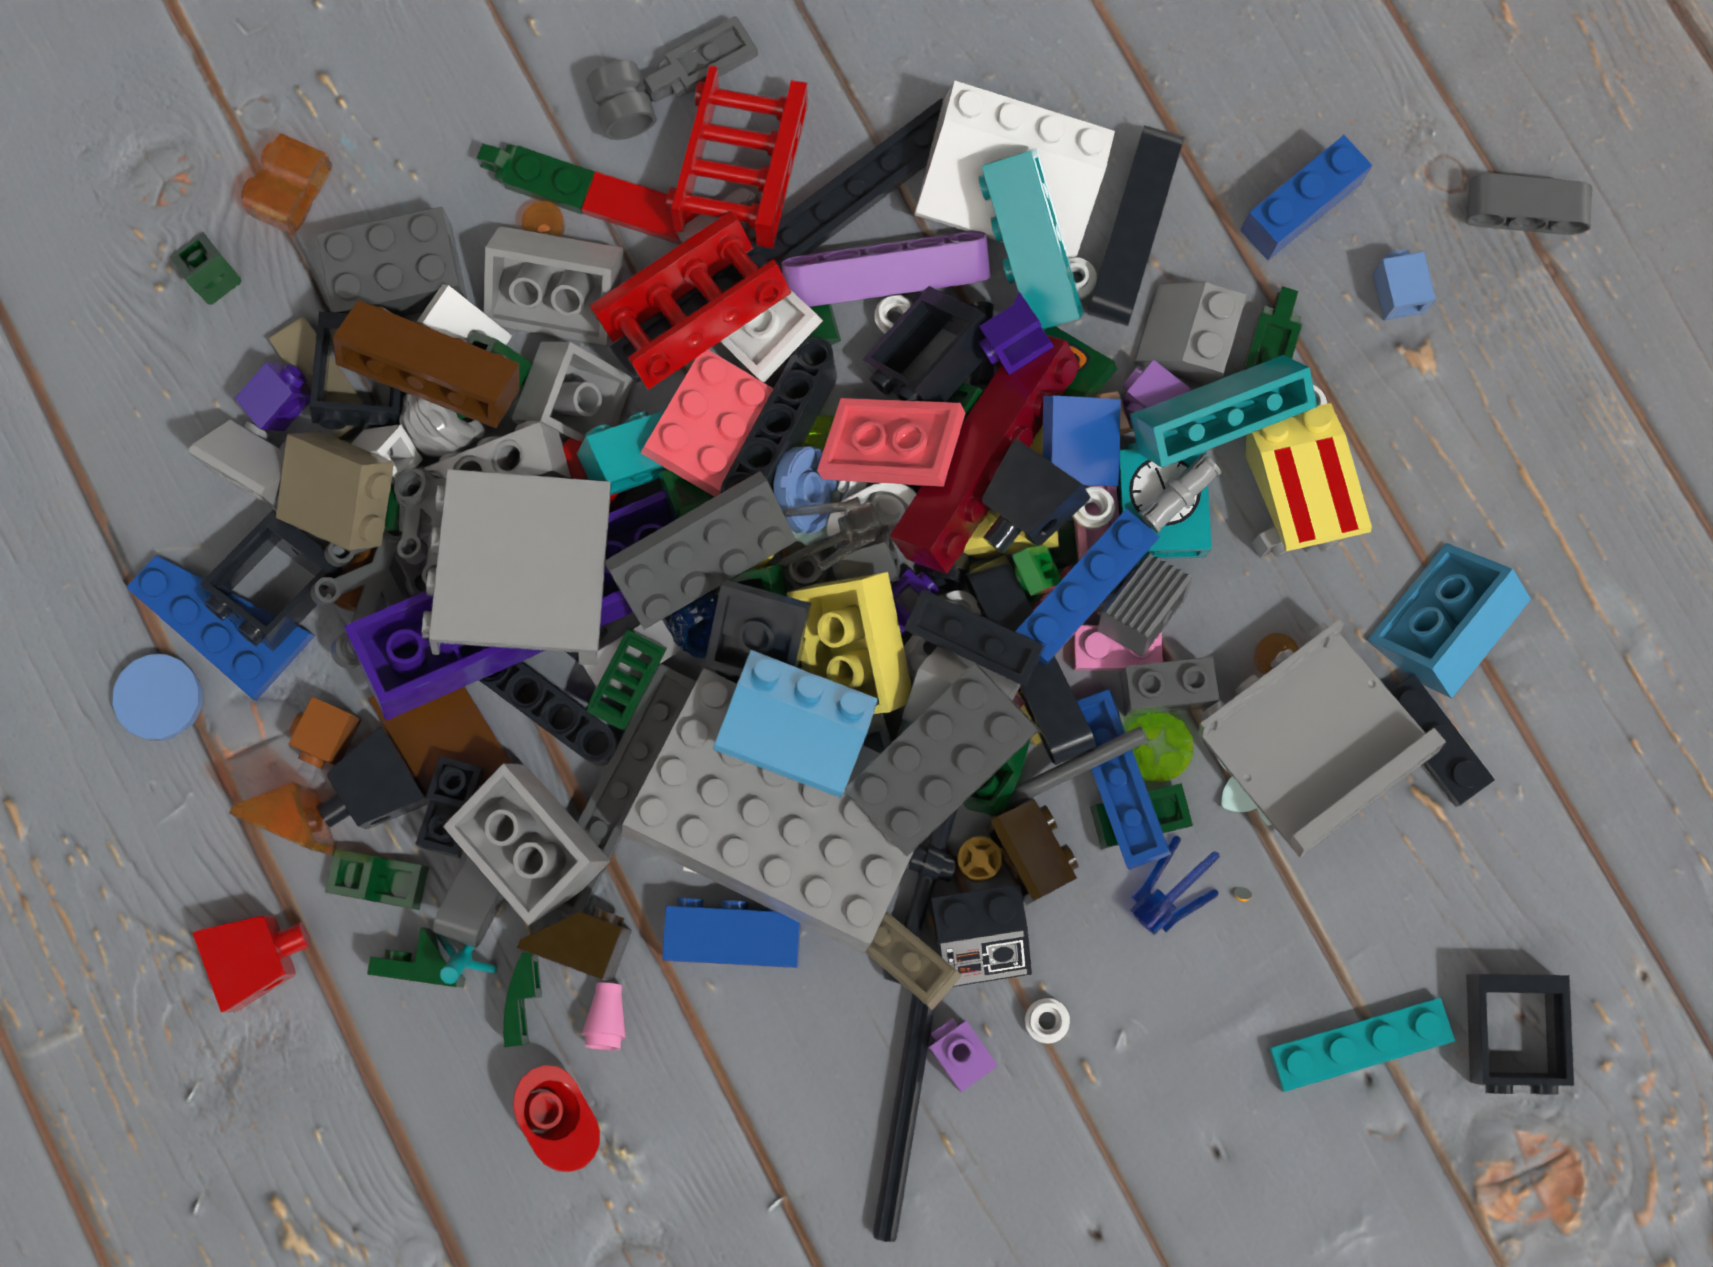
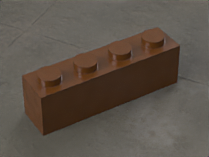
[333,300,519,428]

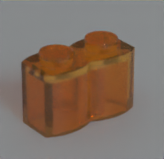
[241,133,332,236]

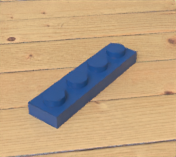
[1015,508,1160,666]
[1077,689,1171,870]

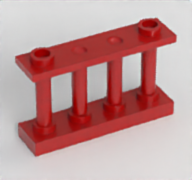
[666,65,808,248]
[589,211,792,390]

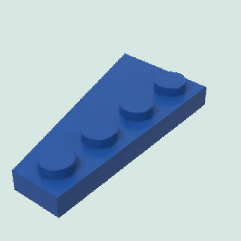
[126,556,315,701]

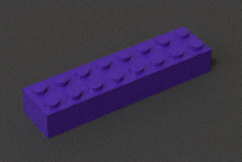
[344,490,676,721]

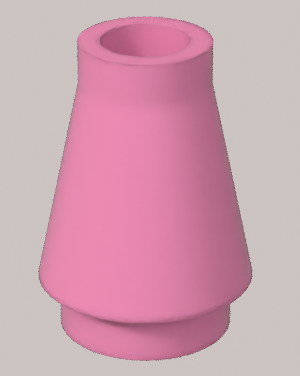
[581,983,626,1051]

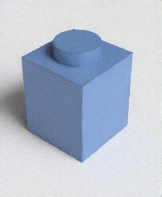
[1373,250,1436,321]

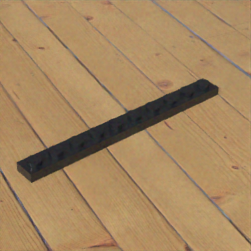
[610,98,943,383]

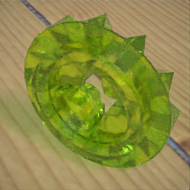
[1127,713,1194,782]

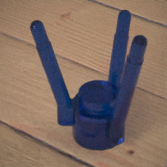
[1129,836,1220,936]

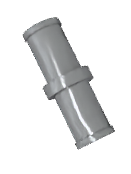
[1138,453,1222,533]

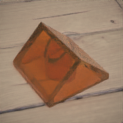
[229,782,337,856]

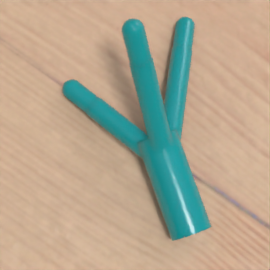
[437,934,498,984]

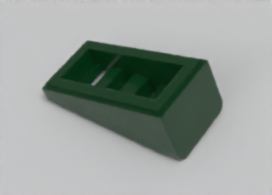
[585,628,667,730]

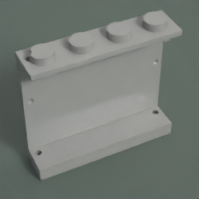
[422,469,610,665]
[1198,619,1446,858]

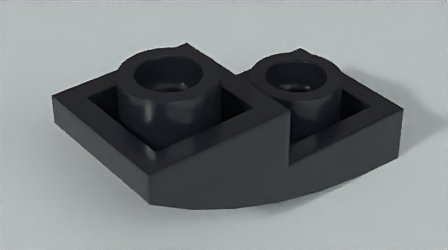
[415,756,483,859]

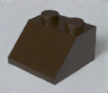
[985,799,1079,905]
[517,907,632,981]

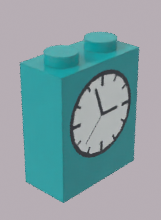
[1116,443,1212,560]

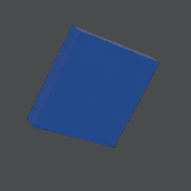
[1042,396,1121,486]

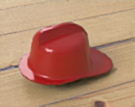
[513,1065,600,1172]

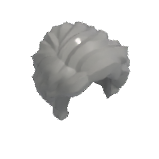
[400,393,485,458]

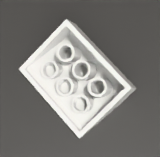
[914,80,1115,259]

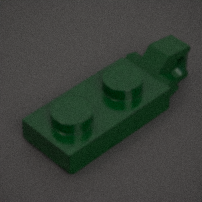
[477,143,595,214]
[1242,286,1302,371]

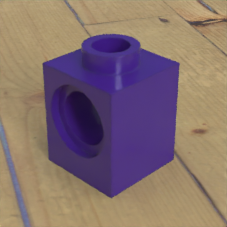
[234,362,311,431]

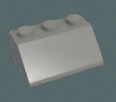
[484,226,623,346]
[443,763,610,925]

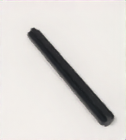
[873,993,934,1242]

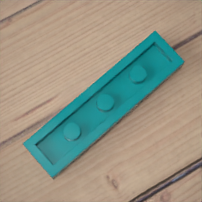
[1268,998,1455,1092]

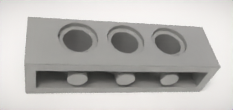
[398,421,571,538]

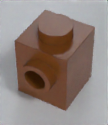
[288,697,361,769]

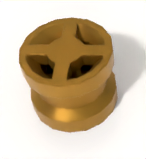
[957,836,1002,882]

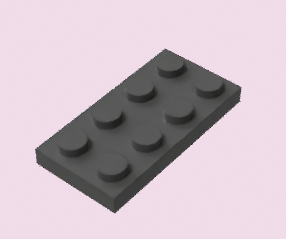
[604,471,797,630]
[845,663,1040,856]

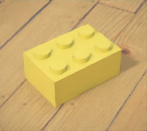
[787,572,912,714]

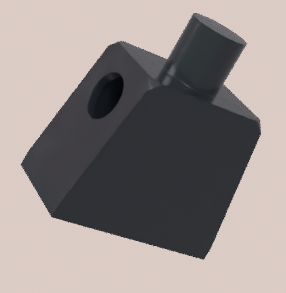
[982,438,1091,554]
[316,727,429,829]

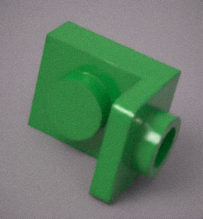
[1010,546,1062,602]

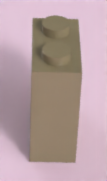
[276,431,394,551]

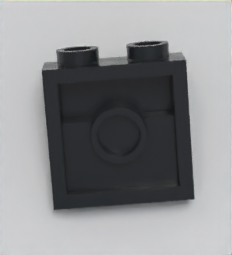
[704,580,811,679]

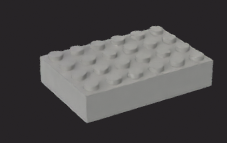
[622,668,914,954]

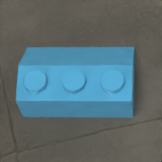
[1367,543,1531,698]
[713,650,878,798]

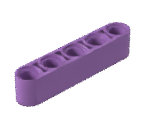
[781,231,991,307]

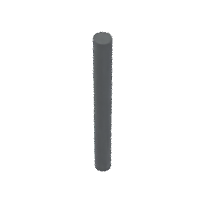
[989,726,1149,817]

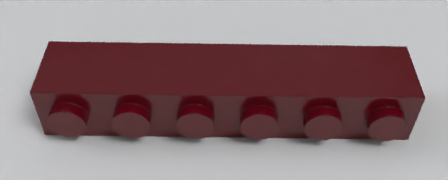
[890,335,1080,574]

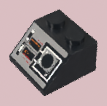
[930,884,1032,987]

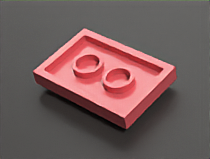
[641,350,773,497]
[817,398,965,486]

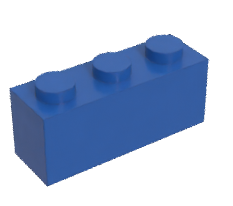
[1240,135,1373,261]
[662,898,801,968]

